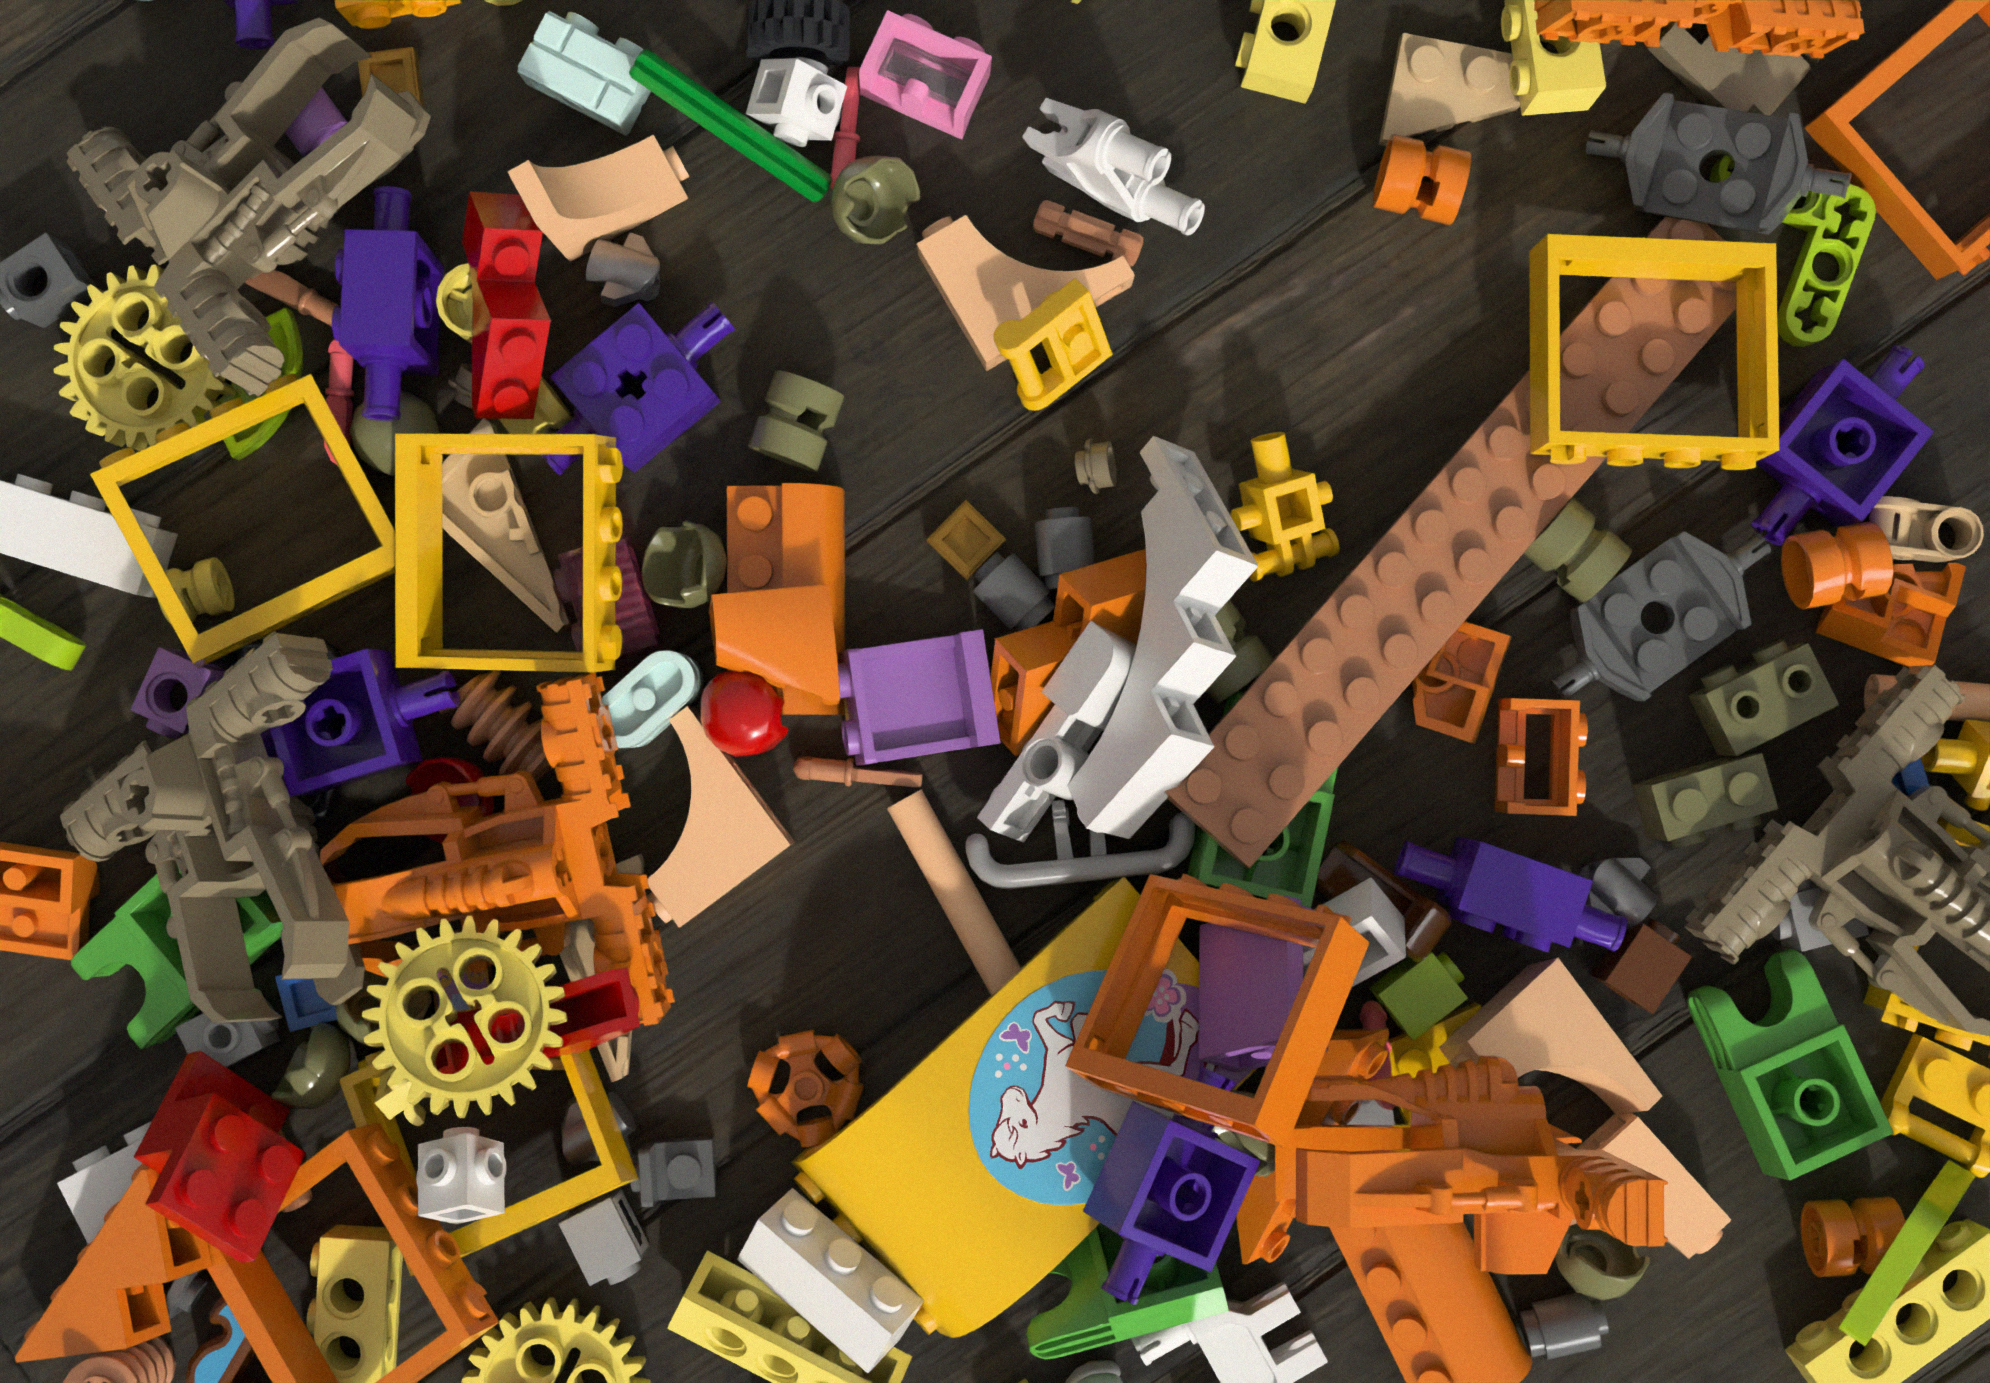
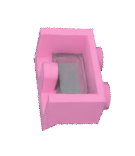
[859,10,992,140]

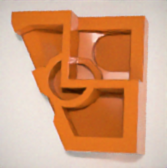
[1816,563,1966,668]
[709,584,840,705]
[1412,621,1512,744]

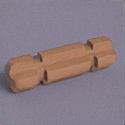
[1033,200,1143,267]

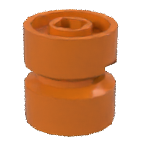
[1372,134,1471,225]
[1781,521,1893,609]
[1800,1196,1906,1277]

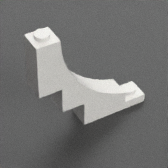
[1067,436,1258,839]

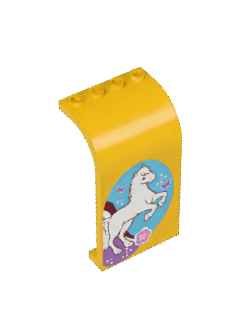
[791,876,1258,1338]

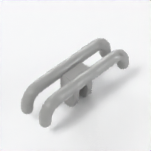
[965,800,1195,889]

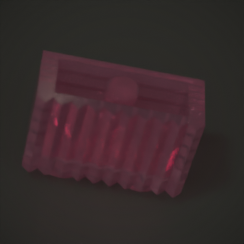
[554,534,664,661]

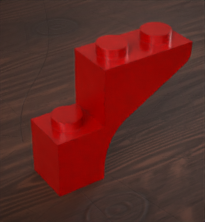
[462,192,551,419]
[436,967,640,1074]

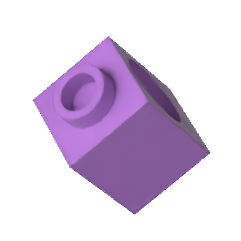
[131,647,226,739]

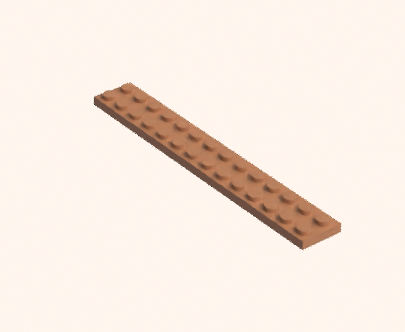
[1164,216,1736,868]

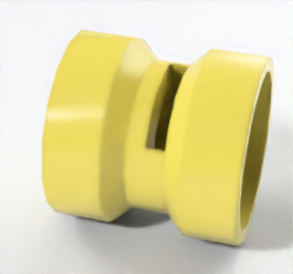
[499,376,573,434]
[157,557,235,625]

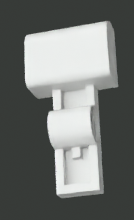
[977,621,1137,843]

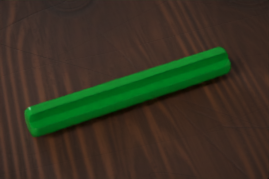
[629,49,832,202]

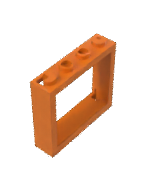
[1805,0,1990,280]
[1065,874,1370,1148]
[207,1122,499,1383]

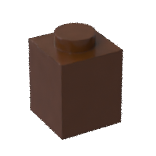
[1591,919,1692,1014]

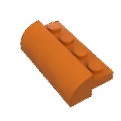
[727,483,845,715]
[0,842,100,960]
[1329,1222,1533,1383]

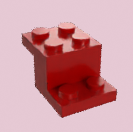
[133,1050,306,1263]

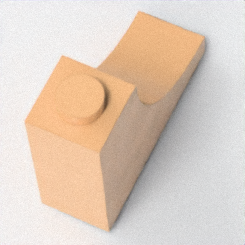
[507,135,689,262]
[917,215,1135,371]
[646,706,795,927]
[1439,958,1662,1115]
[1569,1113,1731,1259]

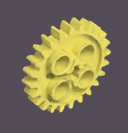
[54,265,236,451]
[362,916,567,1118]
[461,1297,651,1383]

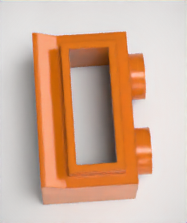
[1495,698,1588,816]

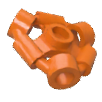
[747,1029,864,1147]

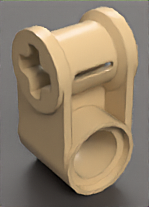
[1869,496,1984,563]

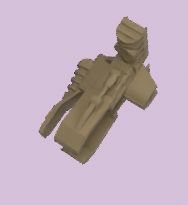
[66,17,431,396]
[60,631,365,1023]
[1685,665,1990,1036]

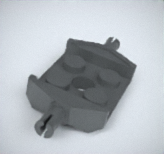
[1586,93,1852,235]
[1550,531,1771,701]

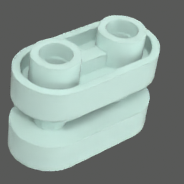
[602,651,704,748]

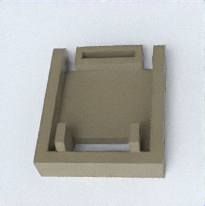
[1648,22,1820,115]

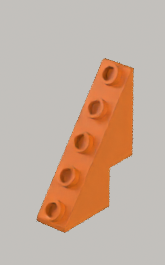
[990,549,1147,756]
[1236,1028,1389,1264]
[15,1163,212,1363]

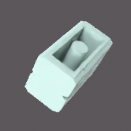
[517,11,651,136]

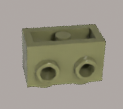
[1688,639,1839,756]
[1631,753,1779,848]

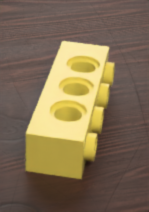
[1235,0,1336,104]
[1501,0,1606,116]
[1785,1218,1990,1383]
[306,1225,403,1383]
[667,1250,912,1383]

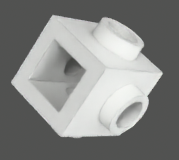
[746,57,847,147]
[416,1127,507,1224]

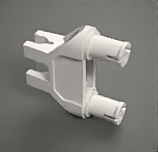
[1023,98,1205,235]
[1131,1281,1328,1383]

